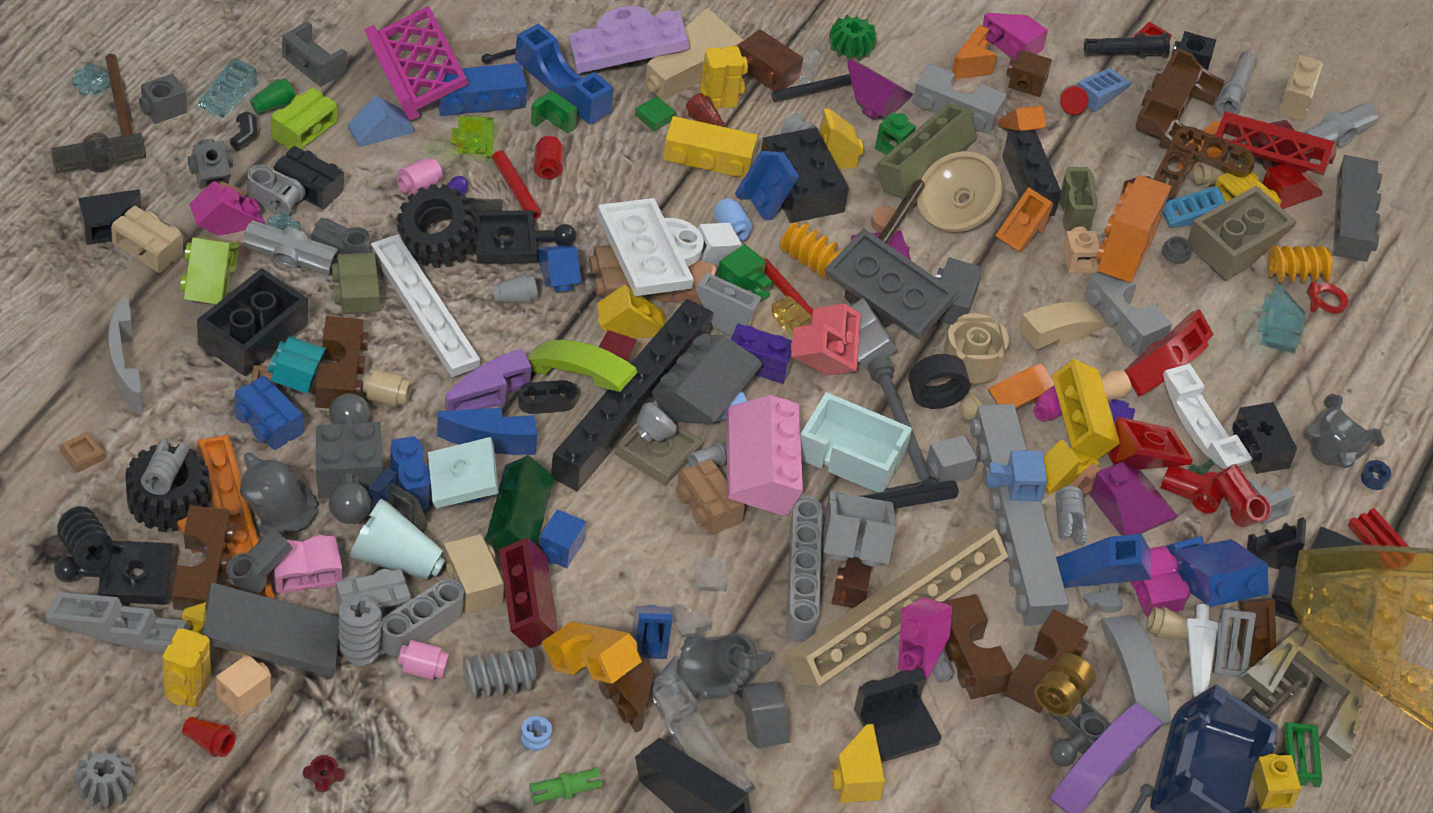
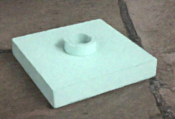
[428,437,499,508]

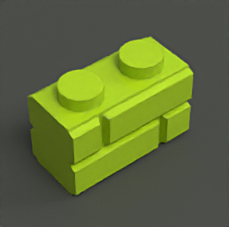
[270,87,337,150]

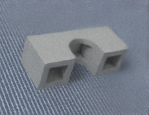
[912,63,1007,135]
[1085,272,1172,356]

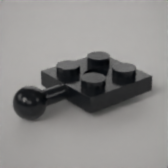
[473,210,577,264]
[54,541,173,605]

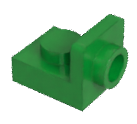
[531,90,577,134]

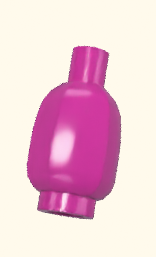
[1033,385,1062,422]

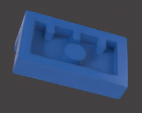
[735,151,799,220]

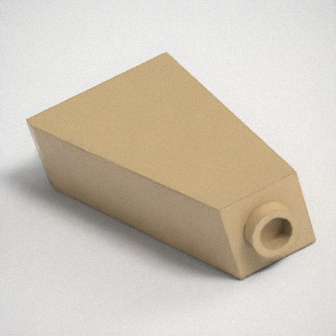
[645,8,744,101]

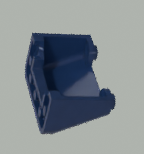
[1150,684,1278,813]

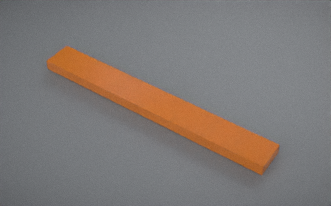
[197,434,274,599]

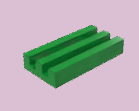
[1282,722,1323,787]

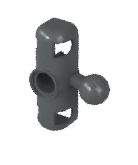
[1049,697,1137,776]

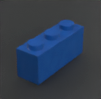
[434,63,527,116]

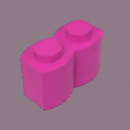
[1130,546,1190,617]

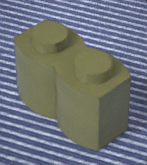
[1059,167,1098,231]
[332,252,379,313]

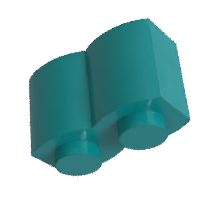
[268,336,326,393]

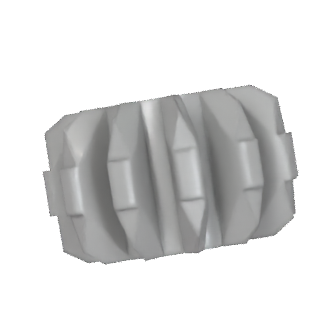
[74,747,136,809]

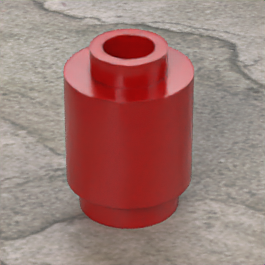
[533,136,564,179]

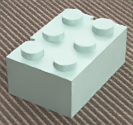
[800,392,912,493]

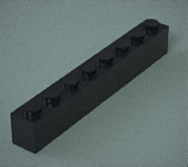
[551,299,713,492]

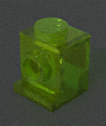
[451,116,494,159]

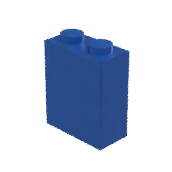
[1174,539,1269,607]

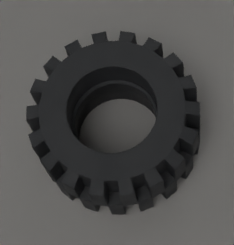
[397,184,479,268]
[125,443,210,532]

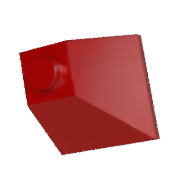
[1107,417,1193,470]

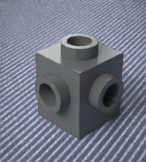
[188,139,233,189]

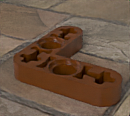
[1153,126,1254,202]

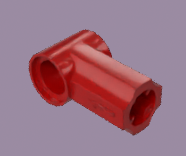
[1212,463,1271,527]
[1160,466,1224,514]

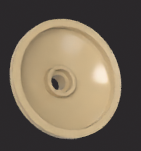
[917,151,1003,232]

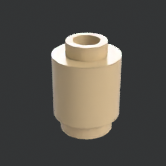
[363,369,412,407]

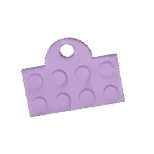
[569,6,689,73]

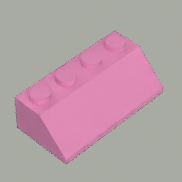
[726,395,803,517]

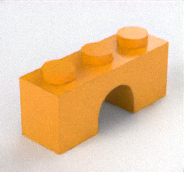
[541,621,642,684]

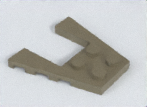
[1240,608,1374,761]

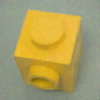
[1252,754,1301,809]

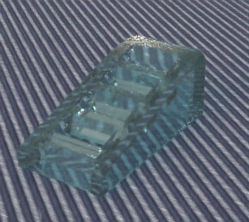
[199,58,257,118]

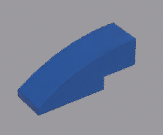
[437,407,537,455]

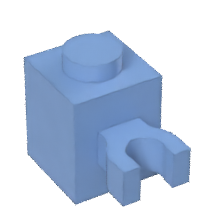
[986,450,1047,501]

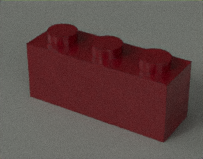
[499,537,558,648]

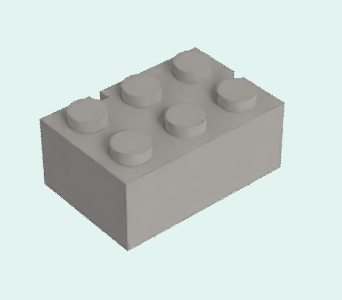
[823,491,896,567]

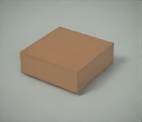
[59,431,105,473]

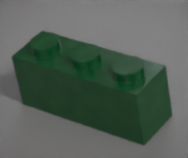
[485,455,554,551]

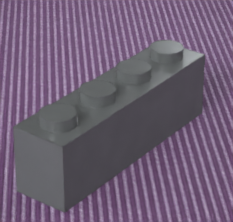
[1333,155,1382,262]

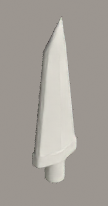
[1186,604,1219,698]

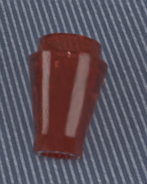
[686,93,726,127]

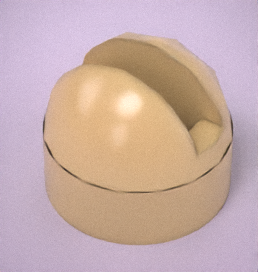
[959,393,983,420]

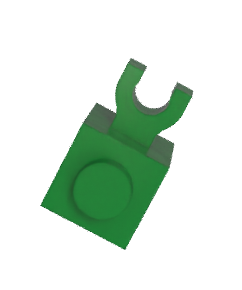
[717,244,772,302]

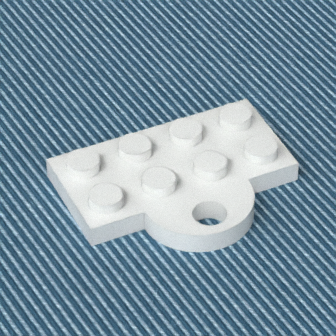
[596,198,704,296]

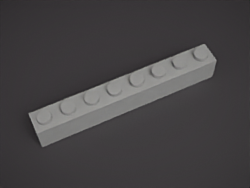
[970,404,1069,626]

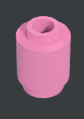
[397,158,443,195]
[397,640,449,680]

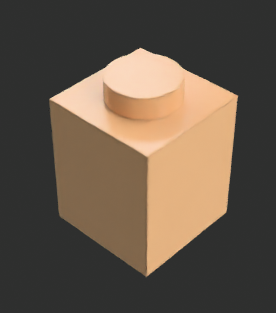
[216,655,271,717]

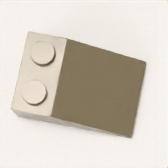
[1188,186,1297,280]

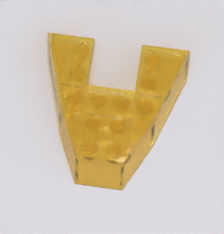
[1291,545,1433,731]

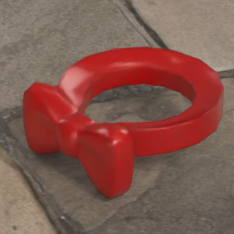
[1306,282,1349,314]

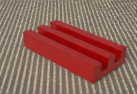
[1348,508,1414,570]

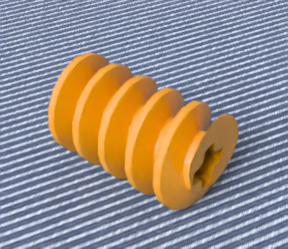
[780,222,844,280]
[1267,246,1333,283]

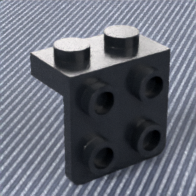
[854,668,941,761]

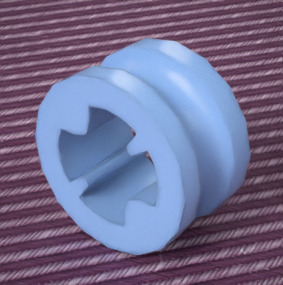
[521,716,552,751]

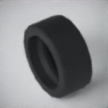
[908,354,970,409]

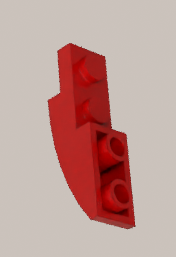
[1124,309,1214,397]

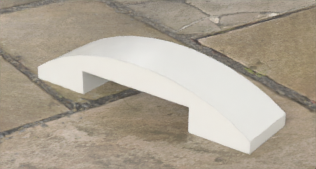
[1163,363,1252,469]

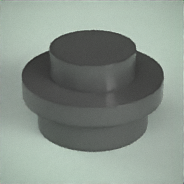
[1162,236,1192,263]

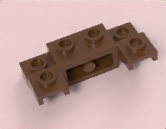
[1135,48,1225,149]

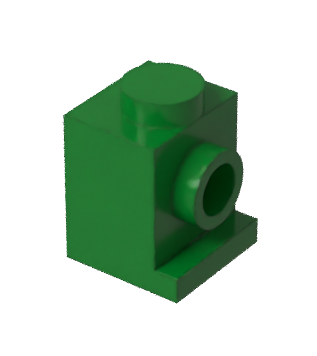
[875,112,916,155]

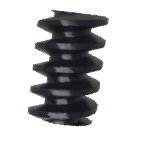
[57,506,113,572]

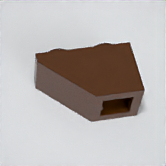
[599,651,654,733]

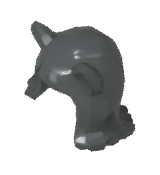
[1305,393,1385,468]
[240,453,318,536]
[677,632,772,699]

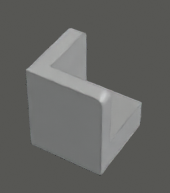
[926,436,977,482]
[1248,478,1295,525]

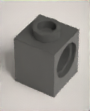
[139,74,187,124]

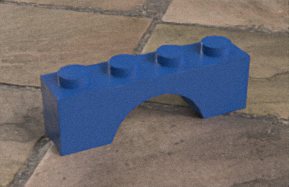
[515,23,614,125]

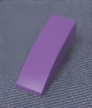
[445,349,531,411]

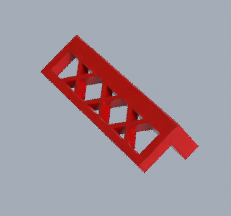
[1215,111,1336,175]

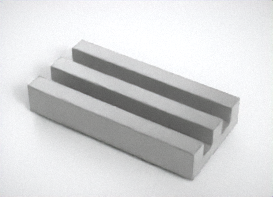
[1212,608,1256,677]

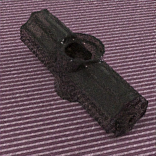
[51,133,146,173]

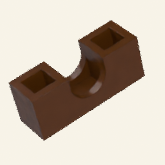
[315,316,369,409]
[172,505,235,611]
[941,594,1013,699]
[1005,609,1089,713]

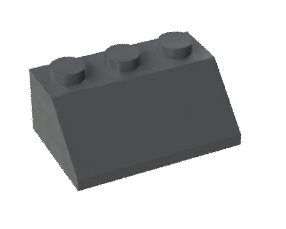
[652,334,762,423]

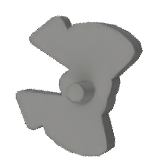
[1083,582,1122,613]

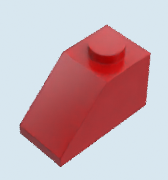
[1262,164,1323,209]

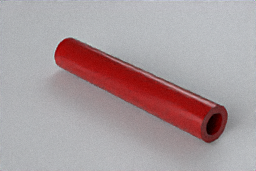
[492,150,542,221]

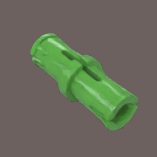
[529,767,602,805]

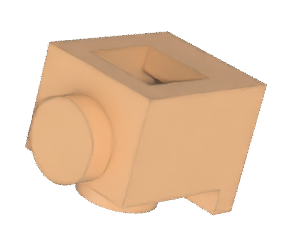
[1063,226,1101,273]

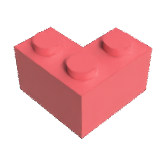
[791,303,861,376]

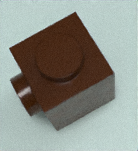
[1006,49,1052,97]

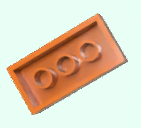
[1096,174,1171,283]

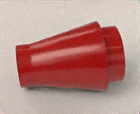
[182,716,236,757]

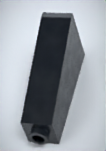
[635,737,751,813]

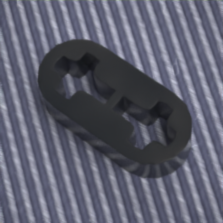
[518,380,577,414]

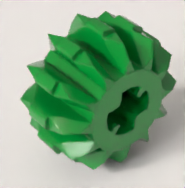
[829,14,877,61]

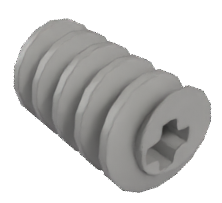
[338,595,382,666]
[463,648,536,699]

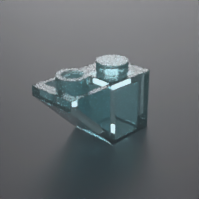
[1257,283,1306,354]

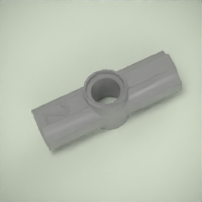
[1302,102,1379,147]
[243,220,338,275]

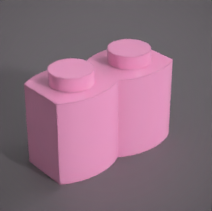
[272,535,342,593]

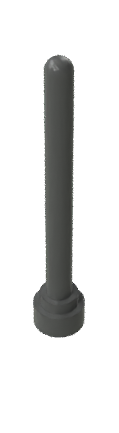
[867,356,931,482]

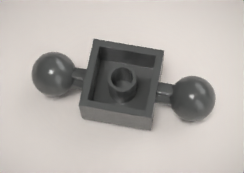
[316,393,383,524]

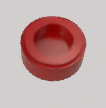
[1060,85,1089,115]

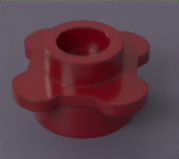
[303,755,345,792]

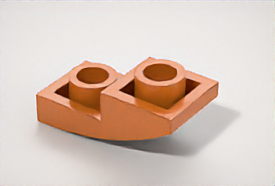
[988,363,1054,410]

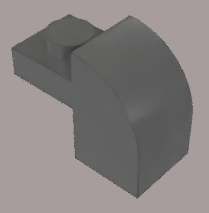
[733,681,790,749]

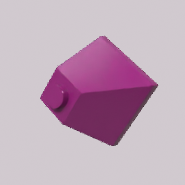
[847,59,913,120]
[1090,462,1177,536]

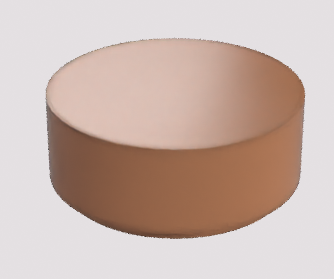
[871,206,900,232]

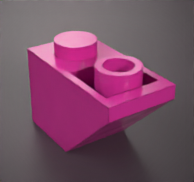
[982,13,1048,60]
[189,181,264,236]
[898,597,952,678]

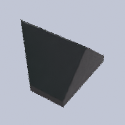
[1247,517,1307,570]

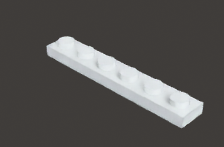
[370,234,480,377]

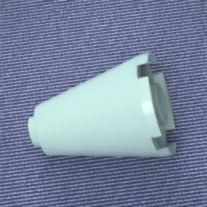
[350,499,446,580]

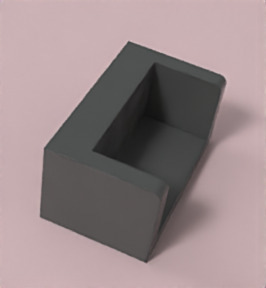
[282,21,347,87]

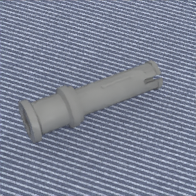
[1215,51,1257,115]

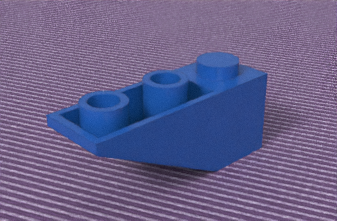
[1056,533,1151,588]

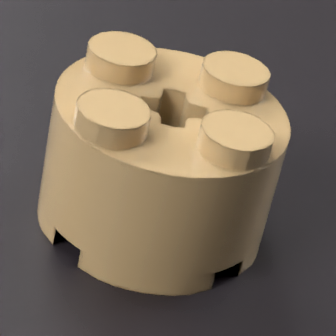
[943,313,1009,384]

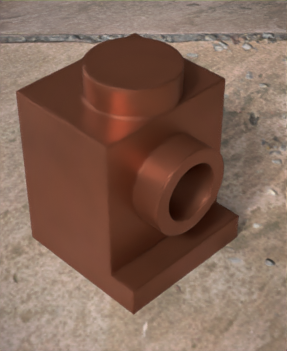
[831,556,872,608]

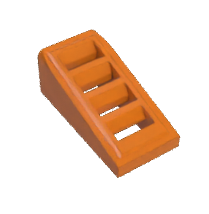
[998,105,1046,131]

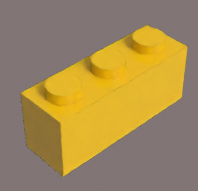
[663,116,758,178]
[1052,358,1120,460]

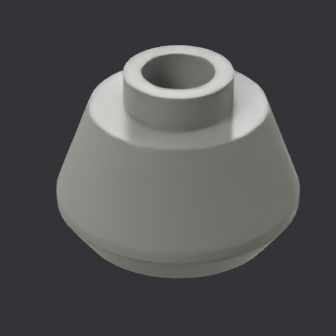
[636,402,677,443]

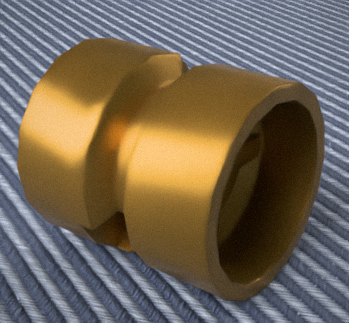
[1034,653,1096,717]

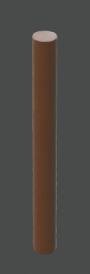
[105,54,134,144]

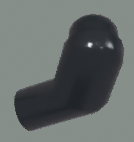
[229,111,258,151]

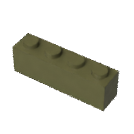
[877,103,976,198]

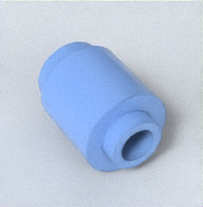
[714,198,753,241]

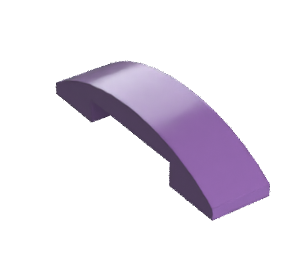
[1050,702,1163,813]

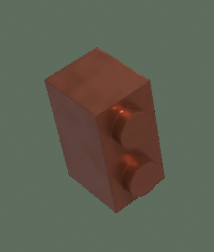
[738,29,803,91]

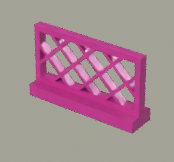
[364,6,469,121]

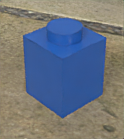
[539,509,586,568]

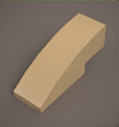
[1018,302,1107,350]

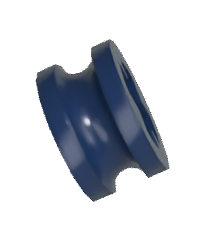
[1361,460,1391,490]

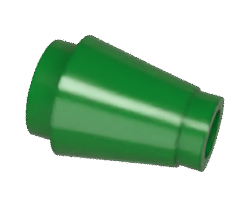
[250,78,295,115]

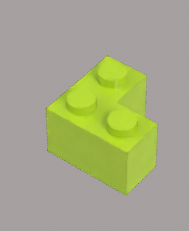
[180,236,240,304]

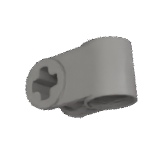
[247,164,306,217]

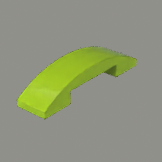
[527,340,637,392]

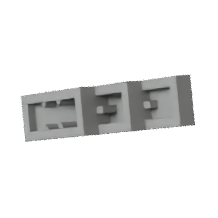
[45,592,191,653]

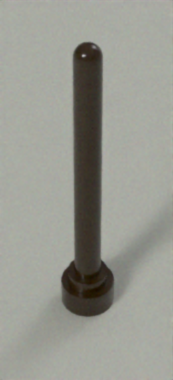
[878,179,925,244]

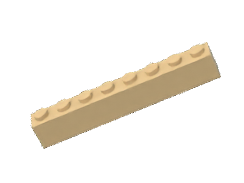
[783,528,1008,686]

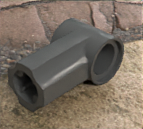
[311,217,371,254]
[226,529,293,594]

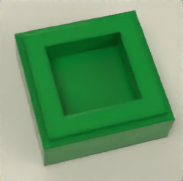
[635,96,676,131]

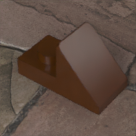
[1237,598,1277,667]

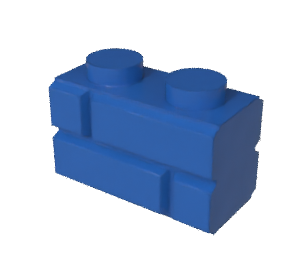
[233,375,304,450]

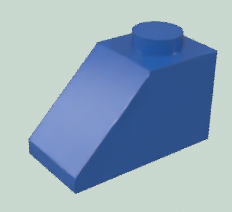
[537,245,581,292]
[633,605,673,659]

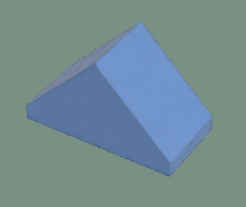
[348,96,414,147]

